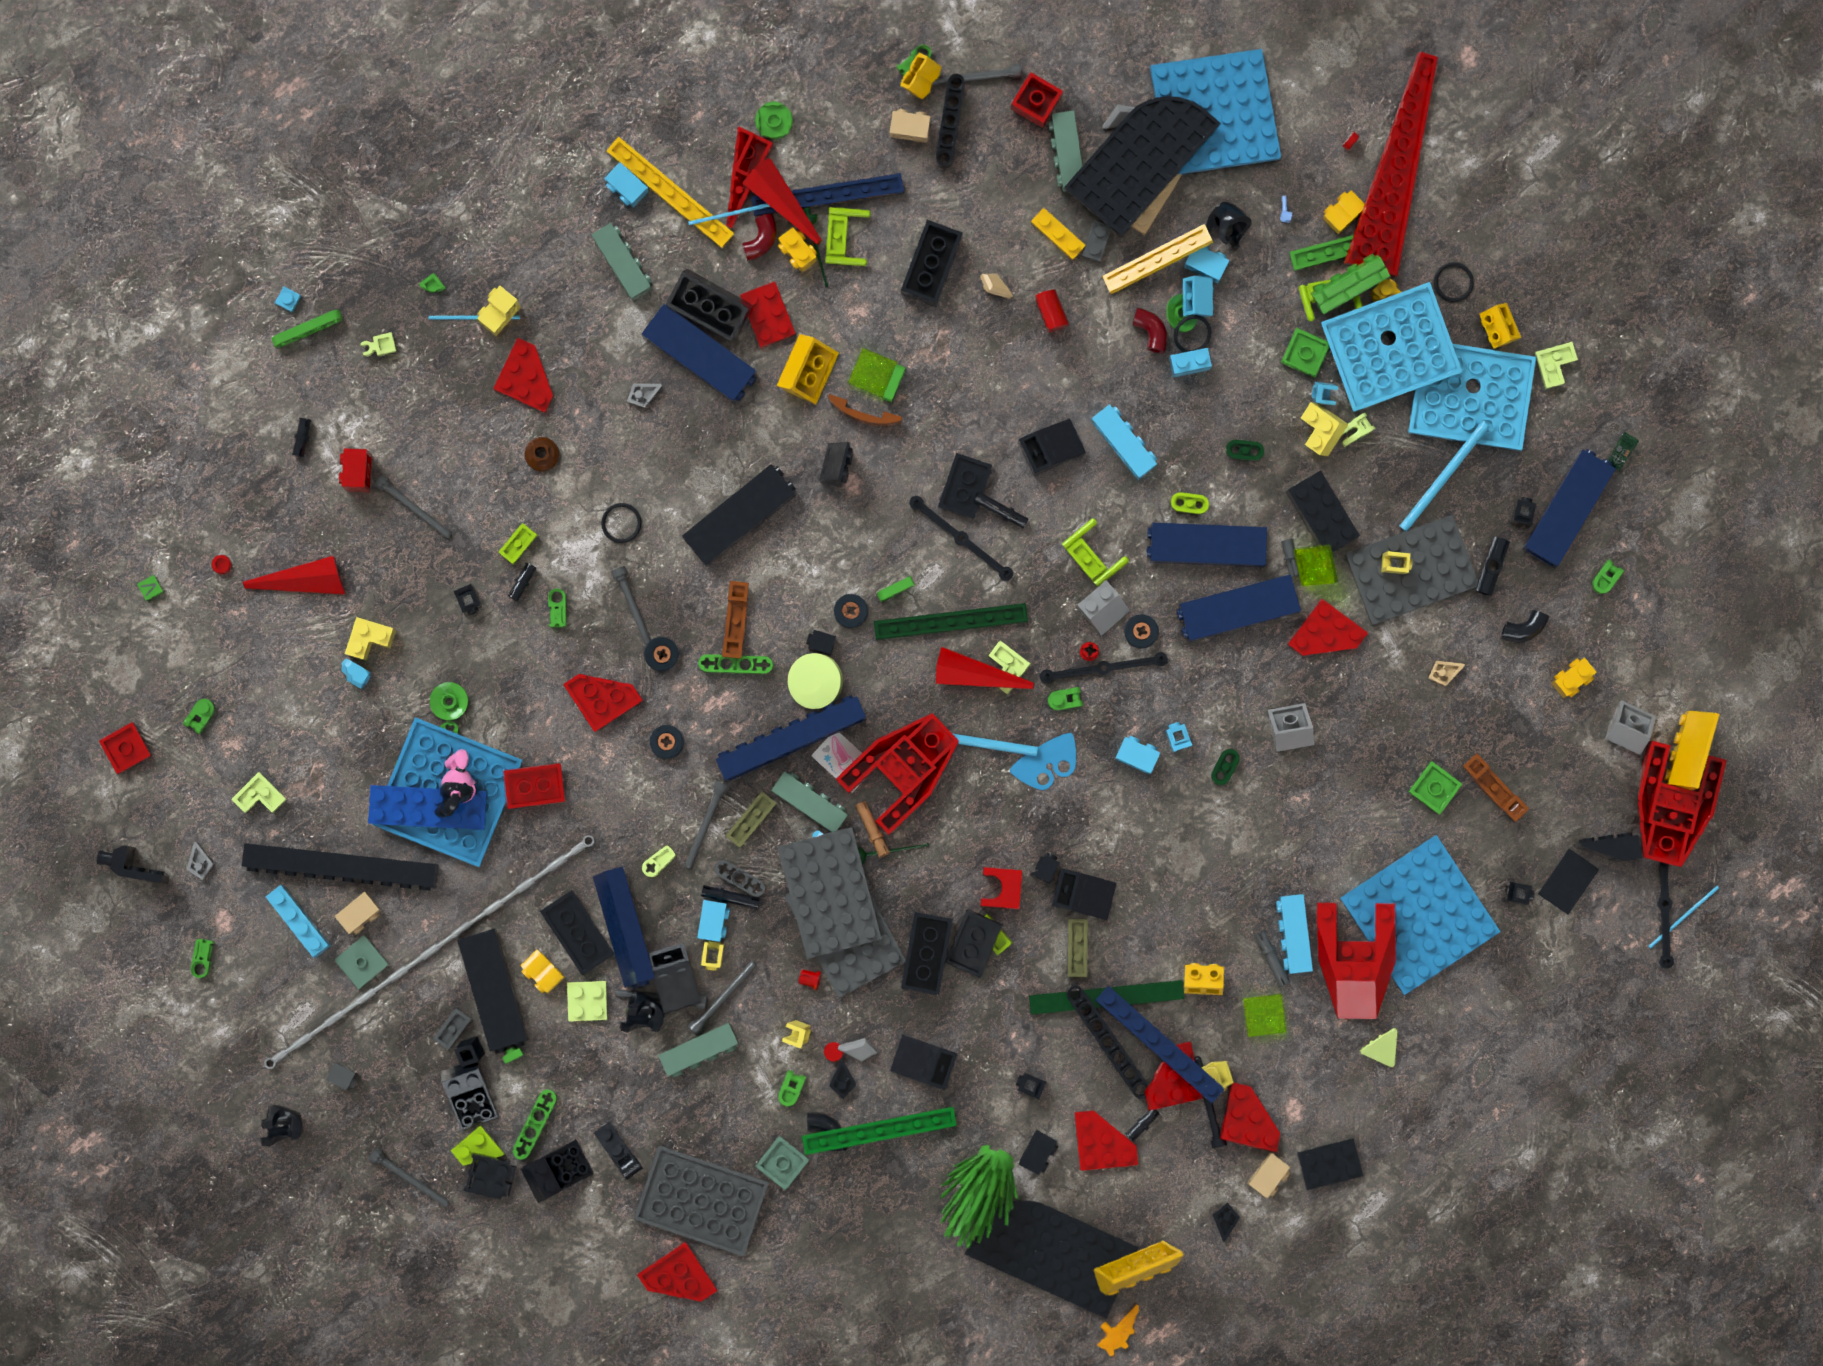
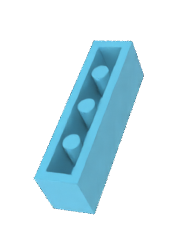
[1091,404,1157,480]
[266,885,332,958]
[1276,894,1313,974]

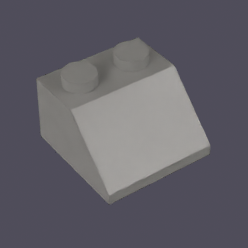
[1076,580,1130,636]
[1605,700,1656,755]
[1268,703,1314,752]

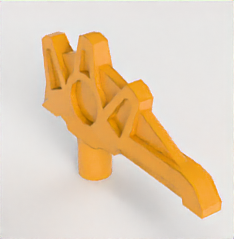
[1097,1304,1139,1356]

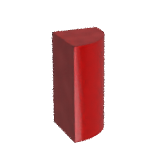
[1035,289,1070,333]

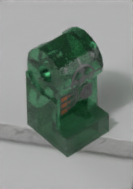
[1607,432,1639,471]

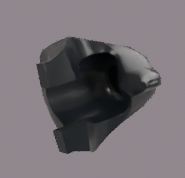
[1205,202,1252,249]
[619,991,664,1033]
[260,1104,303,1147]

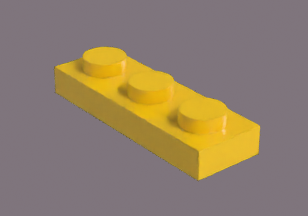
[1031,208,1086,260]

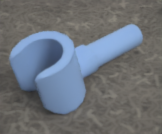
[1280,196,1292,223]

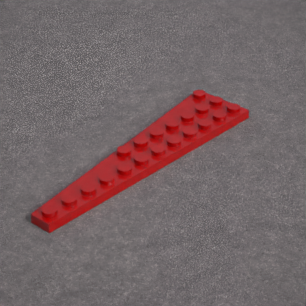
[1344,52,1438,277]

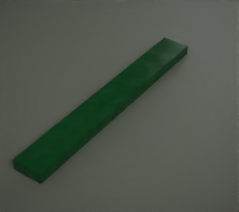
[874,603,1028,640]
[1029,980,1184,1015]

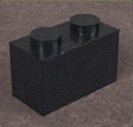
[1018,1129,1058,1175]

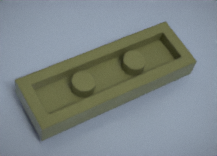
[725,791,777,848]
[1067,919,1088,977]

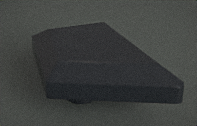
[829,1060,856,1099]
[1212,1202,1240,1242]

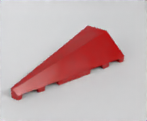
[726,126,774,229]
[742,158,822,245]
[243,556,346,595]
[936,647,1034,689]

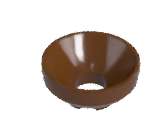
[525,437,559,472]

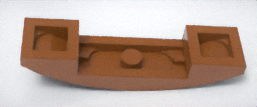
[828,394,902,426]
[722,581,749,659]
[1463,753,1529,822]

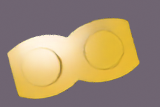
[900,53,942,99]
[1323,190,1365,235]
[520,949,565,994]

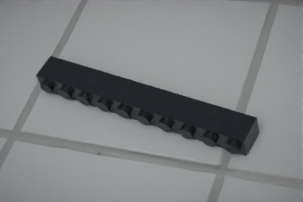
[242,843,438,891]

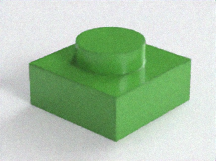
[502,1047,525,1064]

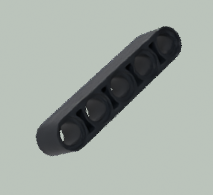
[936,74,965,168]

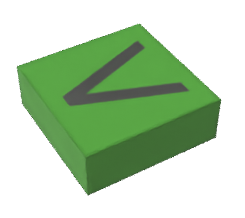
[137,575,164,601]

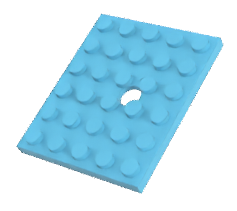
[1321,282,1462,412]
[1408,344,1536,451]

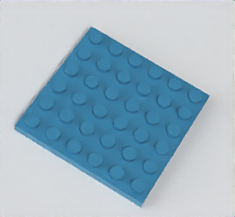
[1150,49,1281,175]
[372,717,523,867]
[1340,835,1500,995]

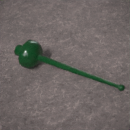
[803,207,828,287]
[858,843,929,865]

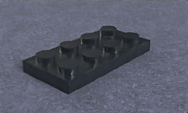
[540,890,614,976]

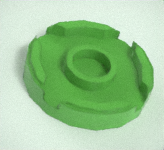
[755,102,793,140]

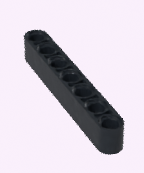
[1066,984,1148,1099]

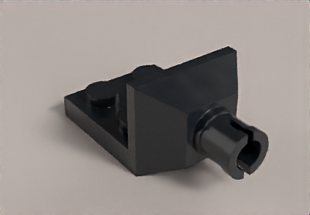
[97,845,170,884]

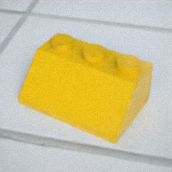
[777,334,839,404]

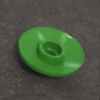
[1166,294,1197,332]
[430,682,468,720]

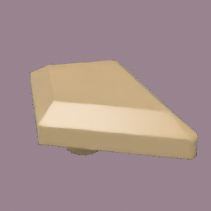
[980,273,1013,299]
[1428,661,1465,686]

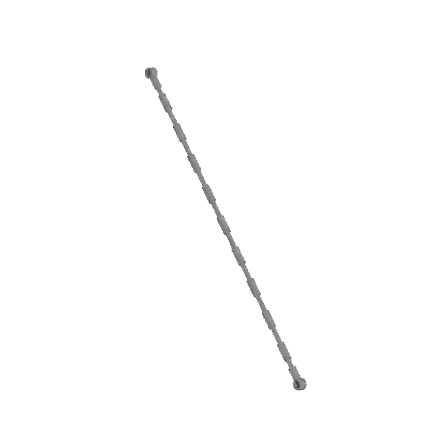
[264,835,595,1069]

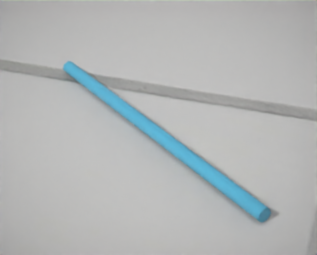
[688,204,770,225]
[429,315,520,320]
[1648,886,1719,949]

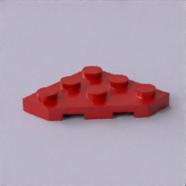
[493,337,554,413]
[1287,599,1368,656]
[563,674,643,732]
[1145,1042,1203,1111]
[1220,1083,1280,1153]
[1074,1110,1138,1171]
[637,1242,718,1302]

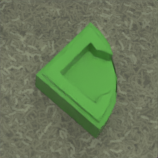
[419,273,446,293]

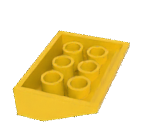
[1663,711,1720,790]
[1093,1241,1184,1295]

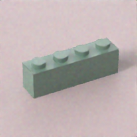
[1048,110,1082,192]
[591,223,652,302]
[771,771,848,832]
[658,1023,739,1078]

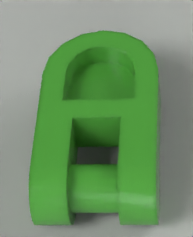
[1592,559,1624,594]
[1048,687,1083,710]
[183,699,215,735]
[778,1070,806,1106]

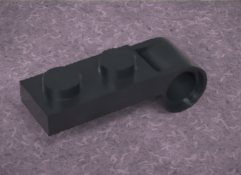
[594,1122,643,1180]

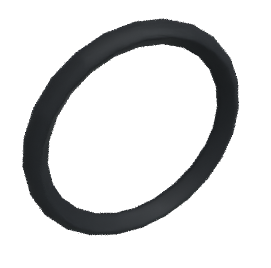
[1434,262,1474,302]
[1174,315,1212,352]
[601,503,642,543]

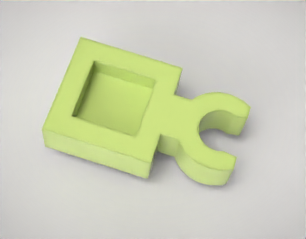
[361,332,397,357]

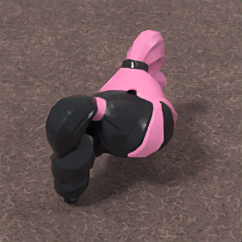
[434,749,477,818]

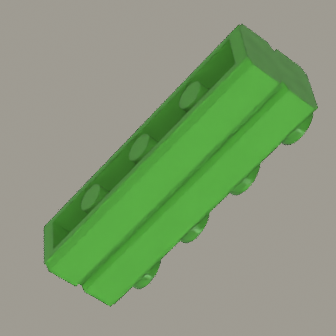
[1311,254,1391,315]

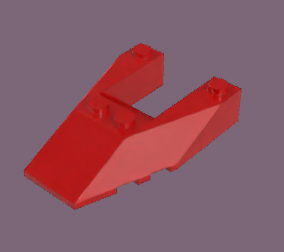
[836,713,959,836]
[1638,741,1727,867]
[1317,902,1396,1019]

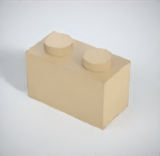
[890,109,930,143]
[335,892,381,935]
[1247,1153,1290,1198]

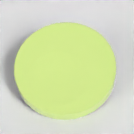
[788,653,843,709]

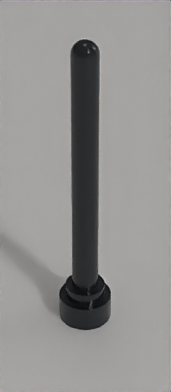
[1194,1056,1227,1149]

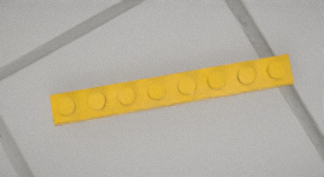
[606,137,734,249]

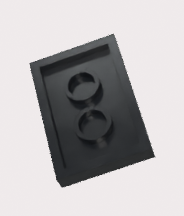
[938,453,992,519]
[945,909,1003,978]
[1297,1138,1363,1190]

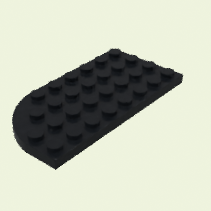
[1064,96,1221,237]
[965,1200,1138,1319]

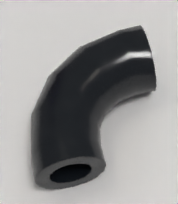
[1500,610,1550,643]
[807,1112,848,1151]

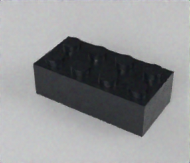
[901,220,963,307]
[666,269,754,341]
[1286,470,1360,558]
[901,912,953,995]

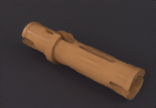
[855,801,890,858]

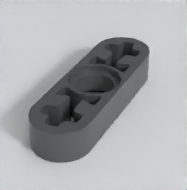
[715,860,766,897]

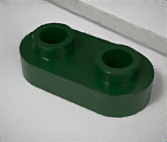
[1226,440,1264,461]
[1211,749,1240,785]

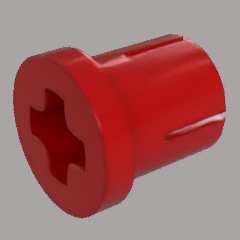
[1080,642,1099,661]
[798,969,822,990]

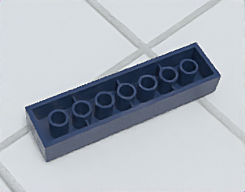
[715,695,867,782]

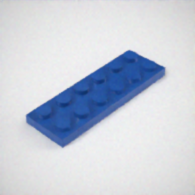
[368,785,487,830]

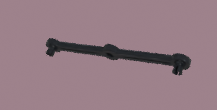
[909,496,1013,581]
[1040,652,1168,684]
[1657,862,1674,969]

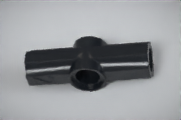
[1475,537,1510,596]

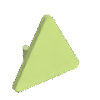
[1360,1028,1397,1067]

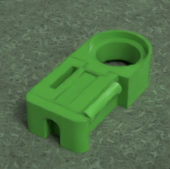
[897,45,932,77]
[883,364,906,403]
[876,576,915,602]
[548,588,567,628]
[191,939,215,978]

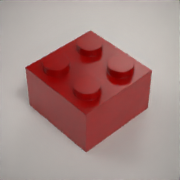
[1011,72,1063,128]
[339,448,372,493]

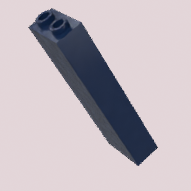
[641,304,757,404]
[1522,449,1616,568]
[1146,522,1267,568]
[1176,574,1301,642]
[593,866,655,990]

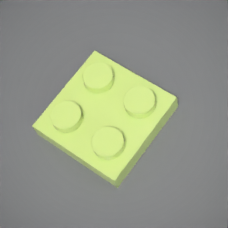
[567,981,608,1021]

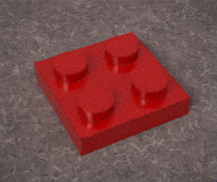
[99,722,152,775]

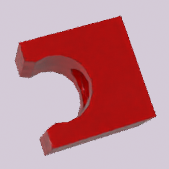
[980,867,1022,910]

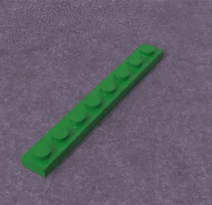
[801,1107,957,1155]

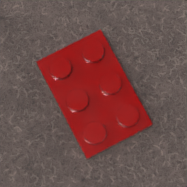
[740,281,796,349]
[503,763,565,809]

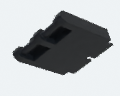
[463,1153,516,1200]

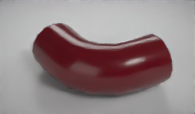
[742,214,777,261]
[1132,307,1167,354]

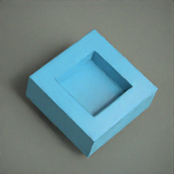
[275,286,302,313]

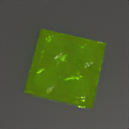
[848,348,898,398]
[1294,545,1338,586]
[1242,994,1286,1037]

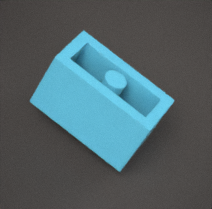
[604,162,649,208]
[1184,246,1229,284]
[1183,276,1214,318]
[1169,348,1212,378]
[1115,736,1160,775]
[697,900,730,942]

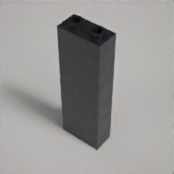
[682,464,796,567]
[457,929,529,1054]

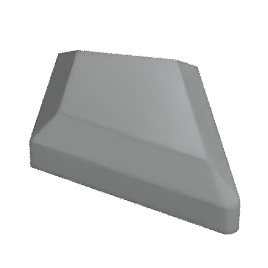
[1103,104,1135,130]
[627,383,662,408]
[186,842,214,880]
[838,1038,877,1062]

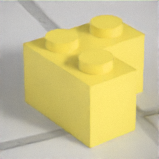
[477,286,521,336]
[1301,402,1349,456]
[345,617,396,661]

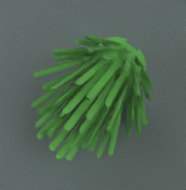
[940,1145,1018,1248]

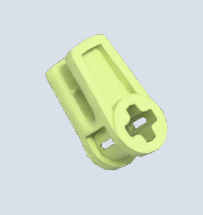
[1342,413,1376,447]
[642,846,676,878]

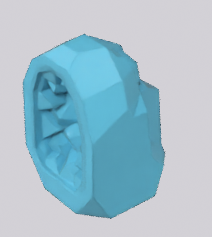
[342,658,372,689]

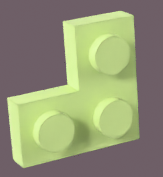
[1535,342,1578,389]
[989,641,1031,694]
[231,772,287,813]

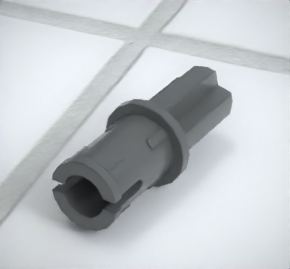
[1281,538,1301,577]

